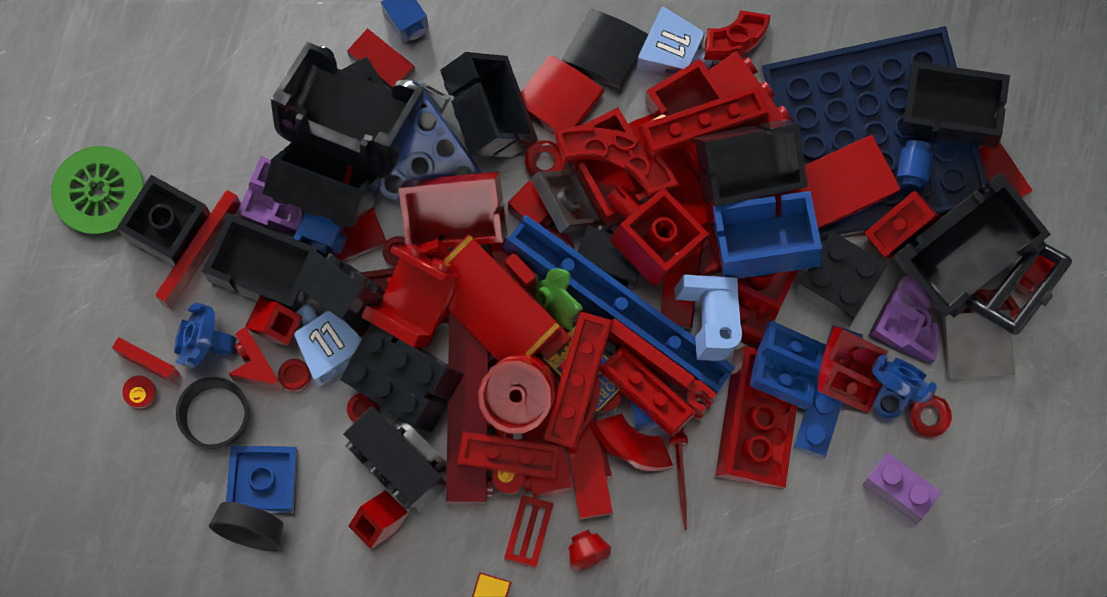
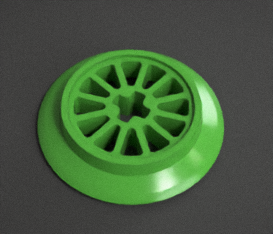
[51,146,143,234]

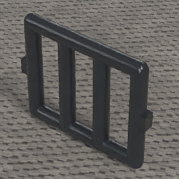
[965,243,1072,335]

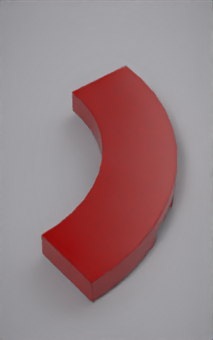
[553,125,679,199]

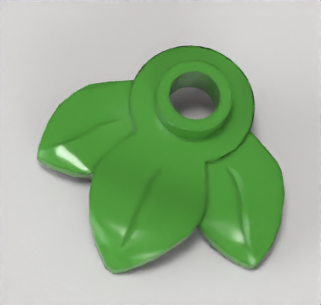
[535,268,582,330]

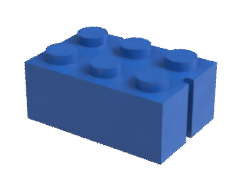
[713,191,822,279]

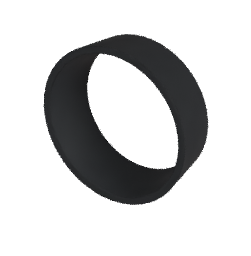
[176,377,248,448]
[209,502,284,551]

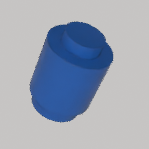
[896,140,934,190]

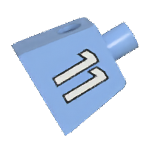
[637,6,715,77]
[294,303,362,387]

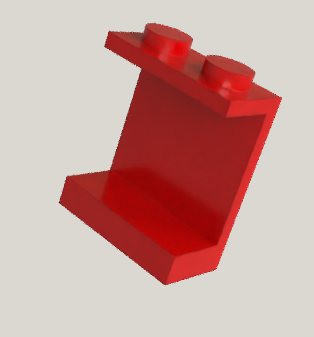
[361,243,460,347]

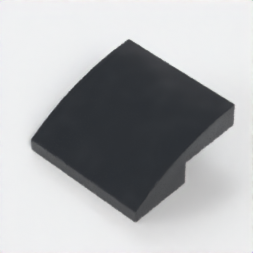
[562,8,648,89]

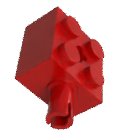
[606,185,709,287]

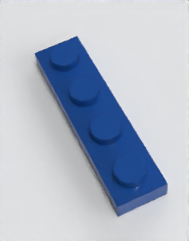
[793,325,863,458]

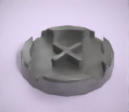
[392,418,447,471]

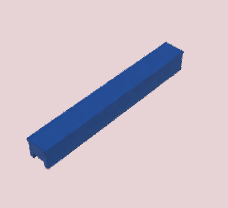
[501,215,736,394]

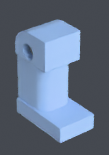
[674,275,742,361]

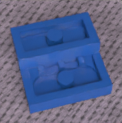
[750,320,826,410]

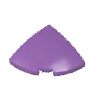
[237,156,302,233]
[870,275,939,363]

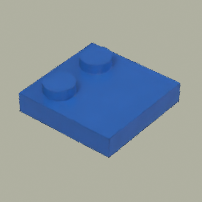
[226,445,298,513]

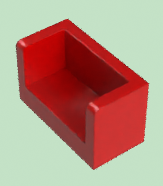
[864,191,940,259]

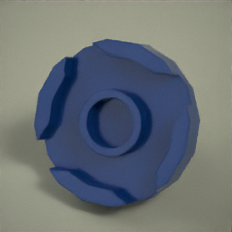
[174,303,237,368]
[872,355,937,419]

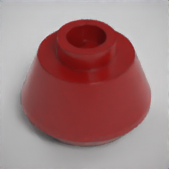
[568,530,612,572]

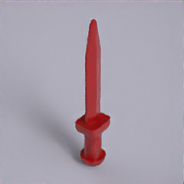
[668,426,688,530]

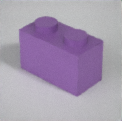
[863,452,942,525]

